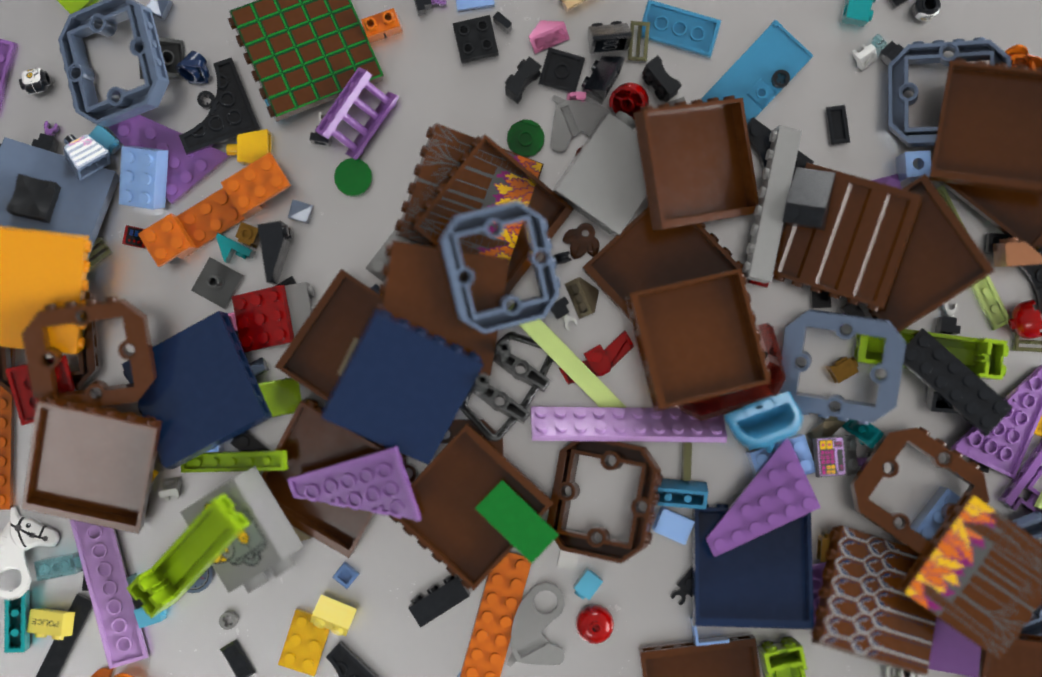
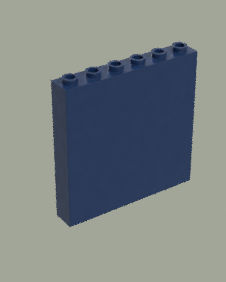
[321,309,483,465]
[122,311,272,469]
[692,504,814,629]

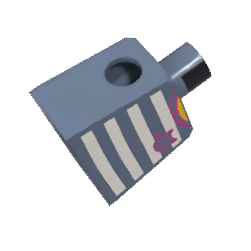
[63,134,111,181]

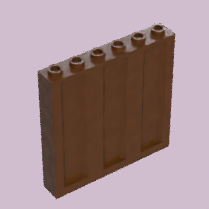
[773,163,923,312]

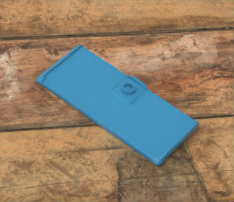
[701,20,813,124]

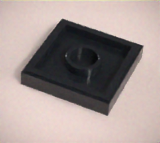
[538,47,585,93]

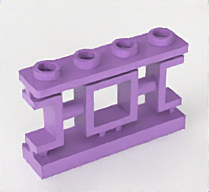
[998,439,1042,513]

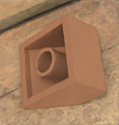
[993,238,1042,267]

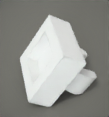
[853,44,877,71]
[158,477,182,501]

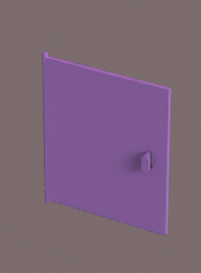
[928,616,981,677]

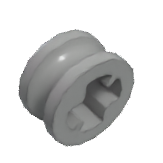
[219,611,238,630]

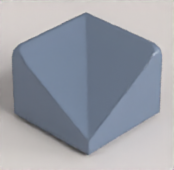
[147,0,173,20]
[288,200,313,224]
[249,357,269,377]

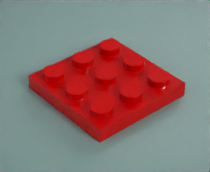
[232,285,294,353]
[5,355,76,426]

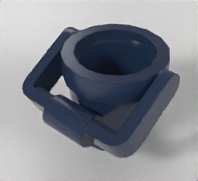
[175,51,210,84]

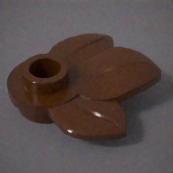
[562,223,600,259]

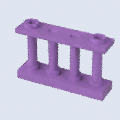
[315,67,399,160]

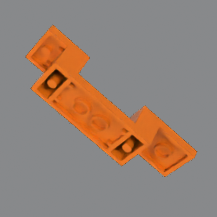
[138,152,292,267]

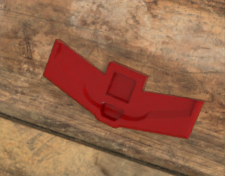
[559,330,634,384]

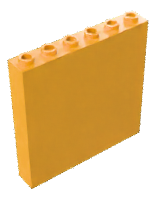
[0,226,92,354]

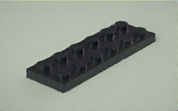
[903,328,1013,436]

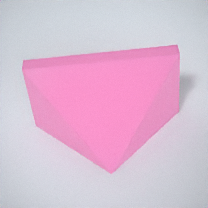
[529,20,569,54]

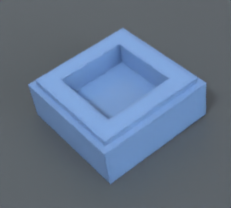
[332,562,360,589]

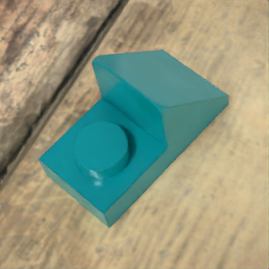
[216,233,256,264]
[842,419,884,449]

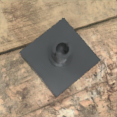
[191,257,244,309]

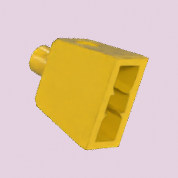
[226,129,271,165]

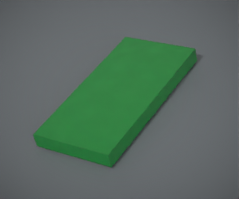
[475,480,559,564]

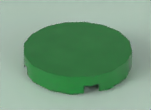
[507,119,545,158]
[334,158,373,197]

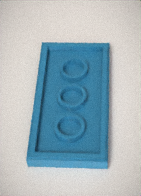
[641,0,721,58]

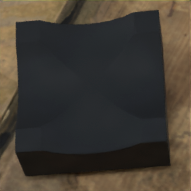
[453,15,499,64]
[642,55,682,103]
[505,56,542,104]
[6,173,61,223]

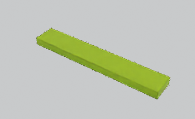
[181,450,288,473]

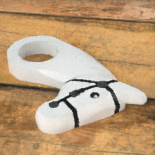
[0,507,60,600]

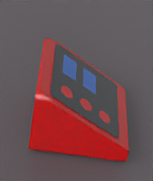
[122,225,145,249]

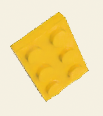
[278,608,330,677]

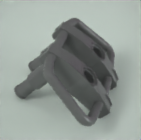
[460,332,553,441]

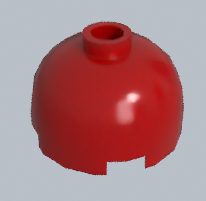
[609,82,649,120]
[1008,299,1042,339]
[575,604,614,644]

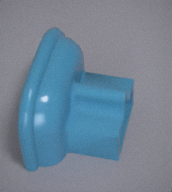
[724,391,803,453]

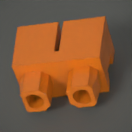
[361,8,403,43]

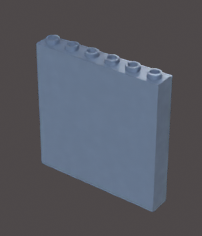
[0,137,120,259]

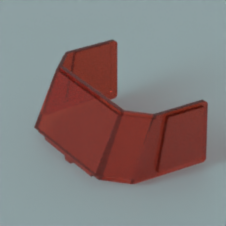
[678,323,786,421]

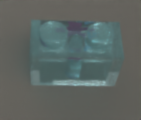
[34,552,83,581]

